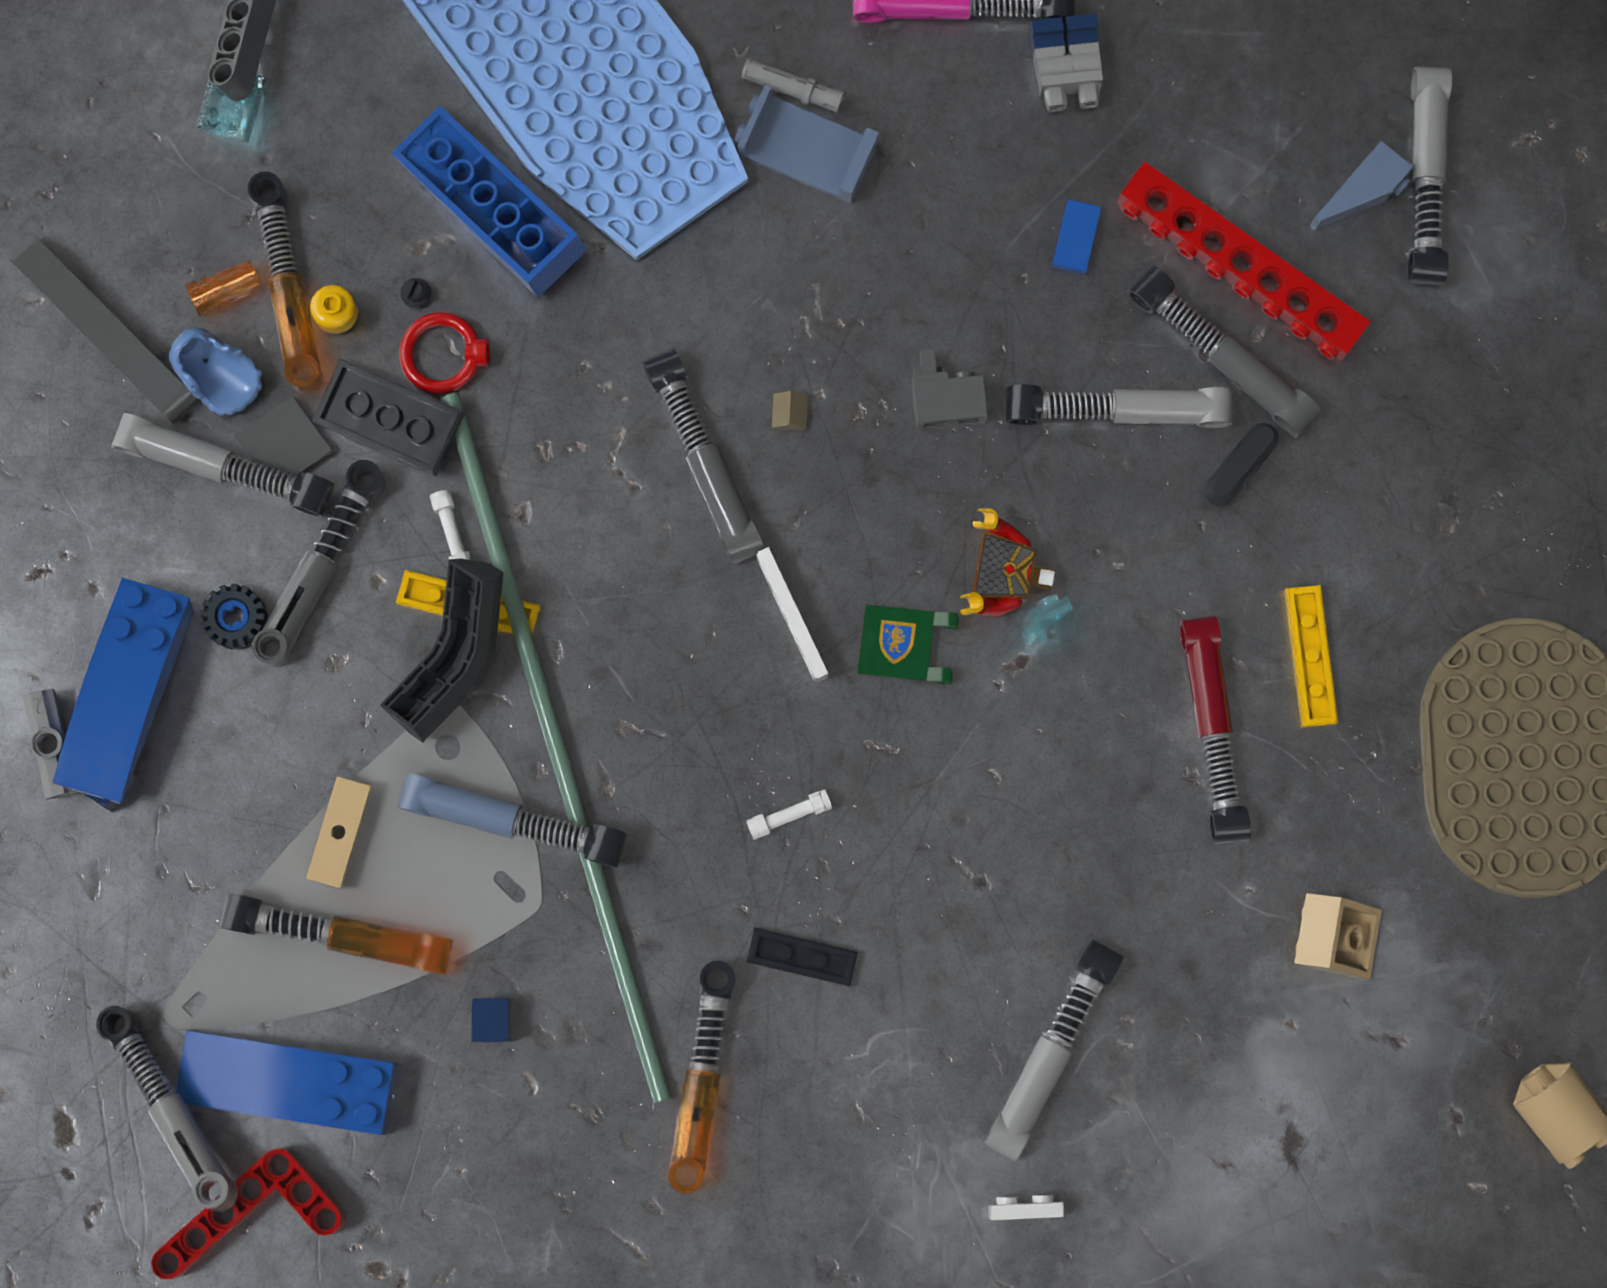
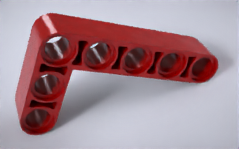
[151,1148,346,1280]

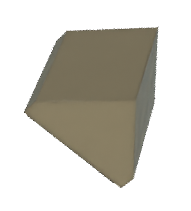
[772,390,808,431]

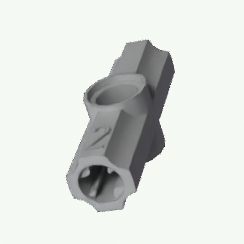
[23,689,78,800]

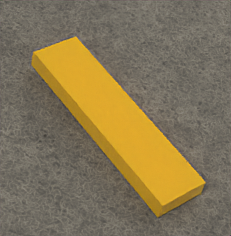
[396,570,541,636]
[1284,585,1338,728]

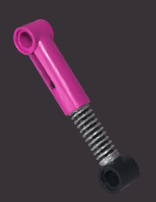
[853,0,1075,26]

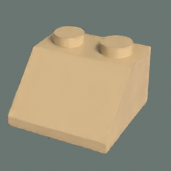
[1294,893,1382,980]

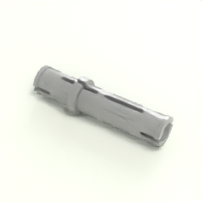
[741,58,845,113]

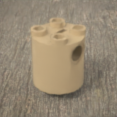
[1513,1062,1607,1169]

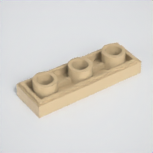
[306,776,372,889]

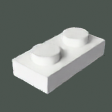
[988,1195,1064,1220]

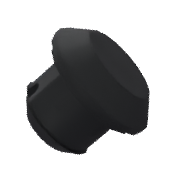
[400,278,431,308]

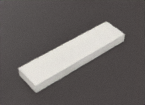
[757,547,828,683]

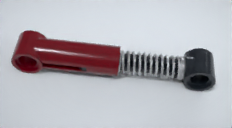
[1180,616,1251,846]

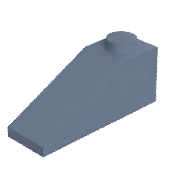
[1310,141,1413,230]

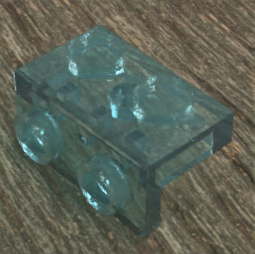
[197,74,267,143]
[1020,595,1073,654]

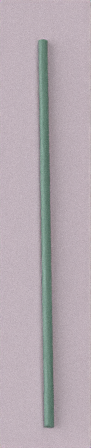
[442,392,671,1103]

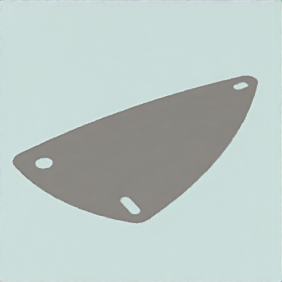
[164,705,542,1030]

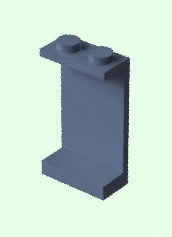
[734,85,879,203]

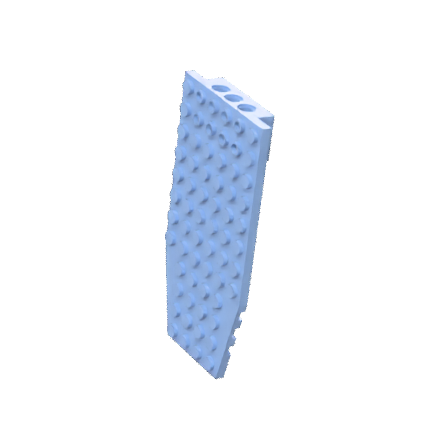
[402,0,748,260]

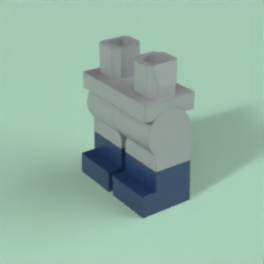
[1029,13,1103,112]

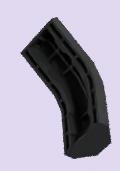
[380,558,504,743]

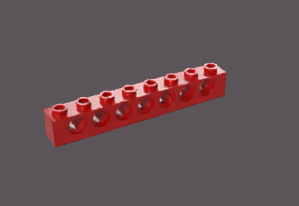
[1117,161,1371,362]

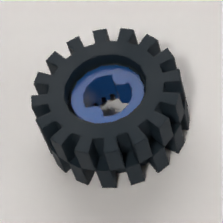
[200,584,268,650]

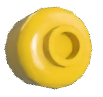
[310,285,358,334]

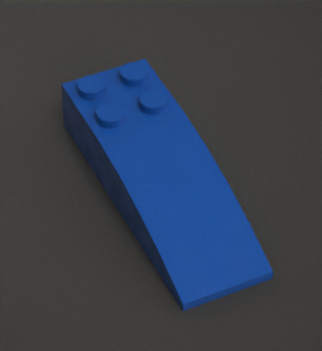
[391,106,587,298]
[53,577,194,804]
[175,1031,399,1135]

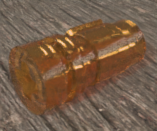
[184,260,261,316]

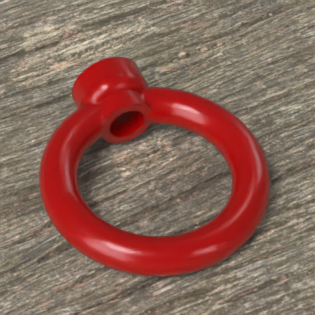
[399,312,491,394]

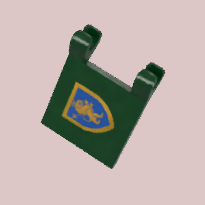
[857,604,959,685]

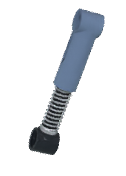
[398,773,627,868]

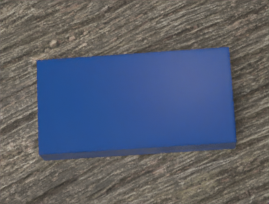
[1052,199,1101,275]

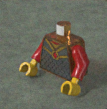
[960,508,1055,617]

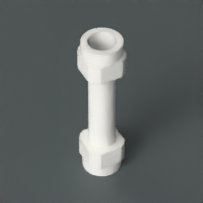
[430,490,472,560]
[746,789,833,840]

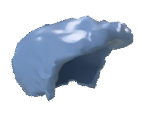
[169,327,262,416]

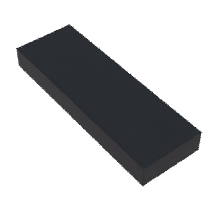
[746,927,858,987]

